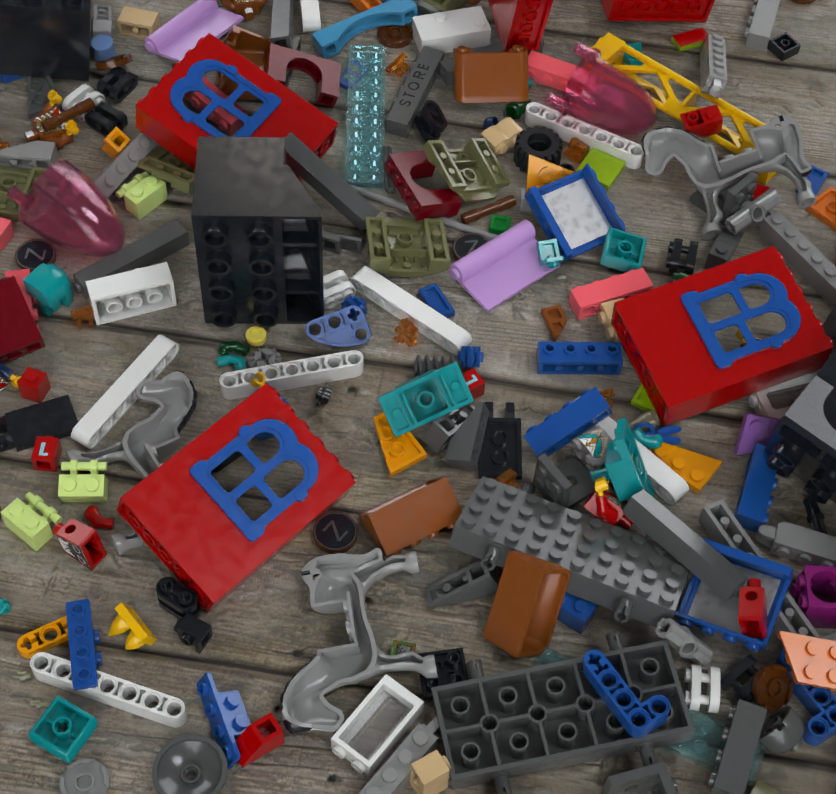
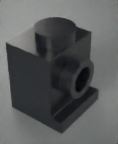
[174,613,213,654]

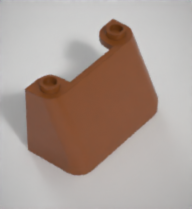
[215,25,272,101]
[453,45,529,103]

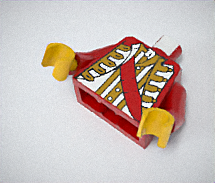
[583,477,634,530]

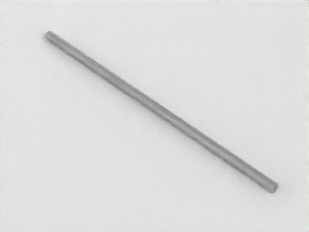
[348,183,498,241]

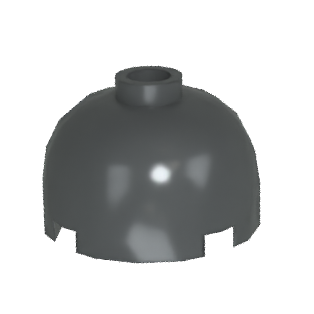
[758,705,804,754]

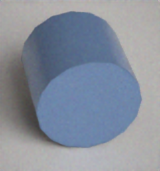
[91,34,116,62]

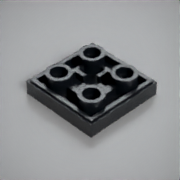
[417,648,469,701]

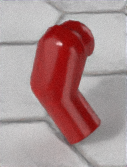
[84,505,115,529]

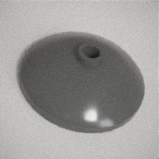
[152,734,228,794]

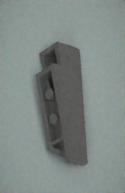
[322,230,367,254]

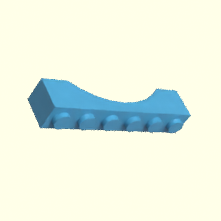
[312,0,418,59]

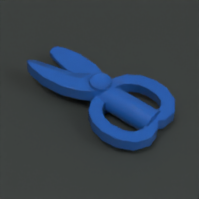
[631,422,682,449]

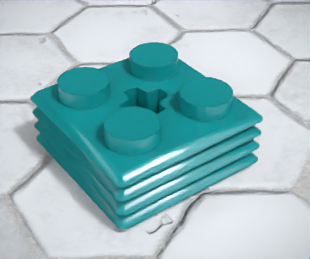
[600,227,647,272]
[28,696,98,763]

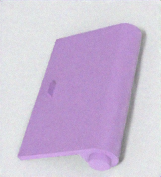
[144,0,244,62]
[449,219,560,313]

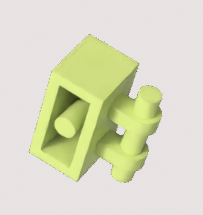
[115,171,168,220]
[58,460,109,502]
[0,492,62,551]

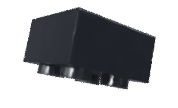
[767,32,801,61]

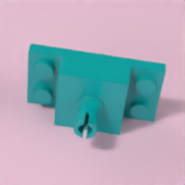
[377,361,474,437]
[590,417,655,502]

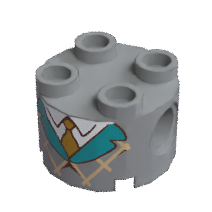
[571,425,612,473]

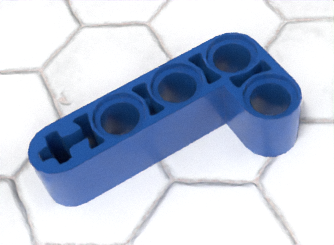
[775,649,836,746]
[582,650,670,738]

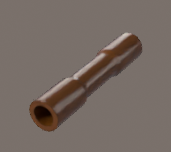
[41,98,95,132]
[460,195,516,224]

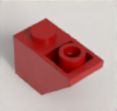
[680,104,723,137]
[235,713,285,768]

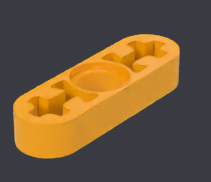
[17,615,69,658]

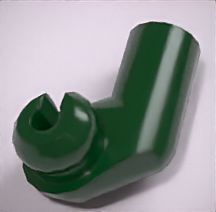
[218,341,250,356]

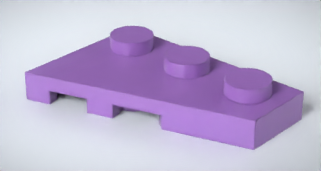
[733,412,780,455]

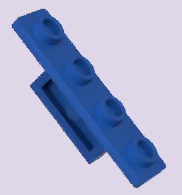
[66,599,103,690]
[197,672,251,769]

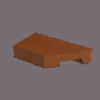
[541,305,567,342]

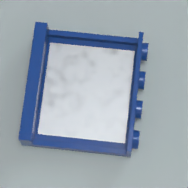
[524,163,626,263]
[674,538,794,652]

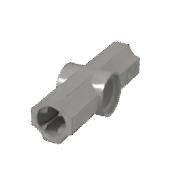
[724,188,782,235]
[655,618,714,666]

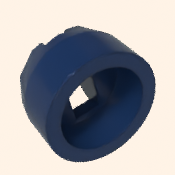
[483,116,499,129]

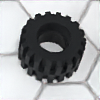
[514,126,563,174]

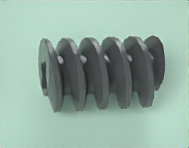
[414,355,455,378]

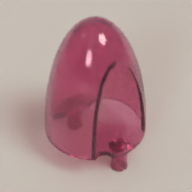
[545,41,657,134]
[7,160,125,257]

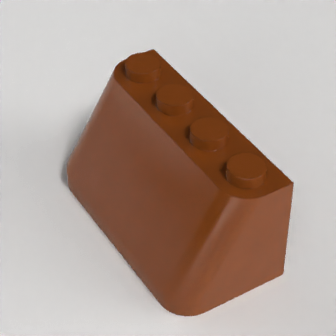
[359,476,462,557]
[483,551,570,658]

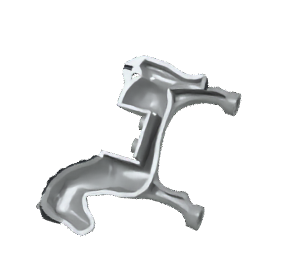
[640,114,817,240]
[65,370,198,556]
[279,548,438,734]

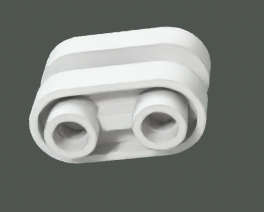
[62,84,105,121]
[323,270,356,309]
[684,664,721,713]

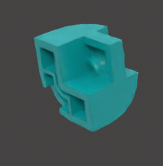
[23,263,74,317]

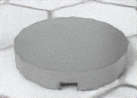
[59,758,110,794]

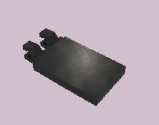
[0,395,78,452]
[478,402,522,480]

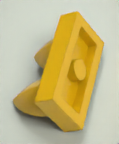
[108,602,158,650]

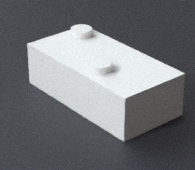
[412,6,491,53]
[85,262,177,325]

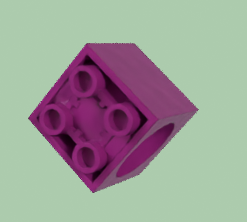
[791,565,836,629]

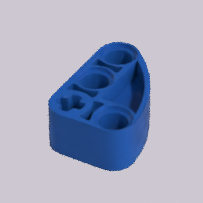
[305,305,372,347]

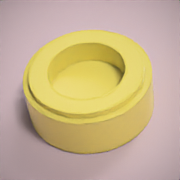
[246,326,267,347]

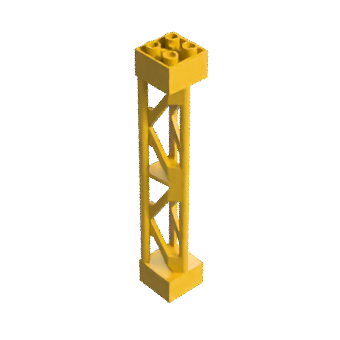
[583,32,778,185]

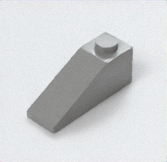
[92,5,112,39]
[0,141,58,172]

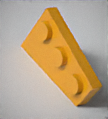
[526,154,575,192]
[373,412,427,478]
[649,442,723,494]

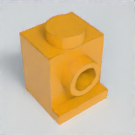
[101,126,130,159]

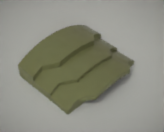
[422,138,510,202]
[137,145,195,194]
[0,164,52,219]
[365,217,450,277]

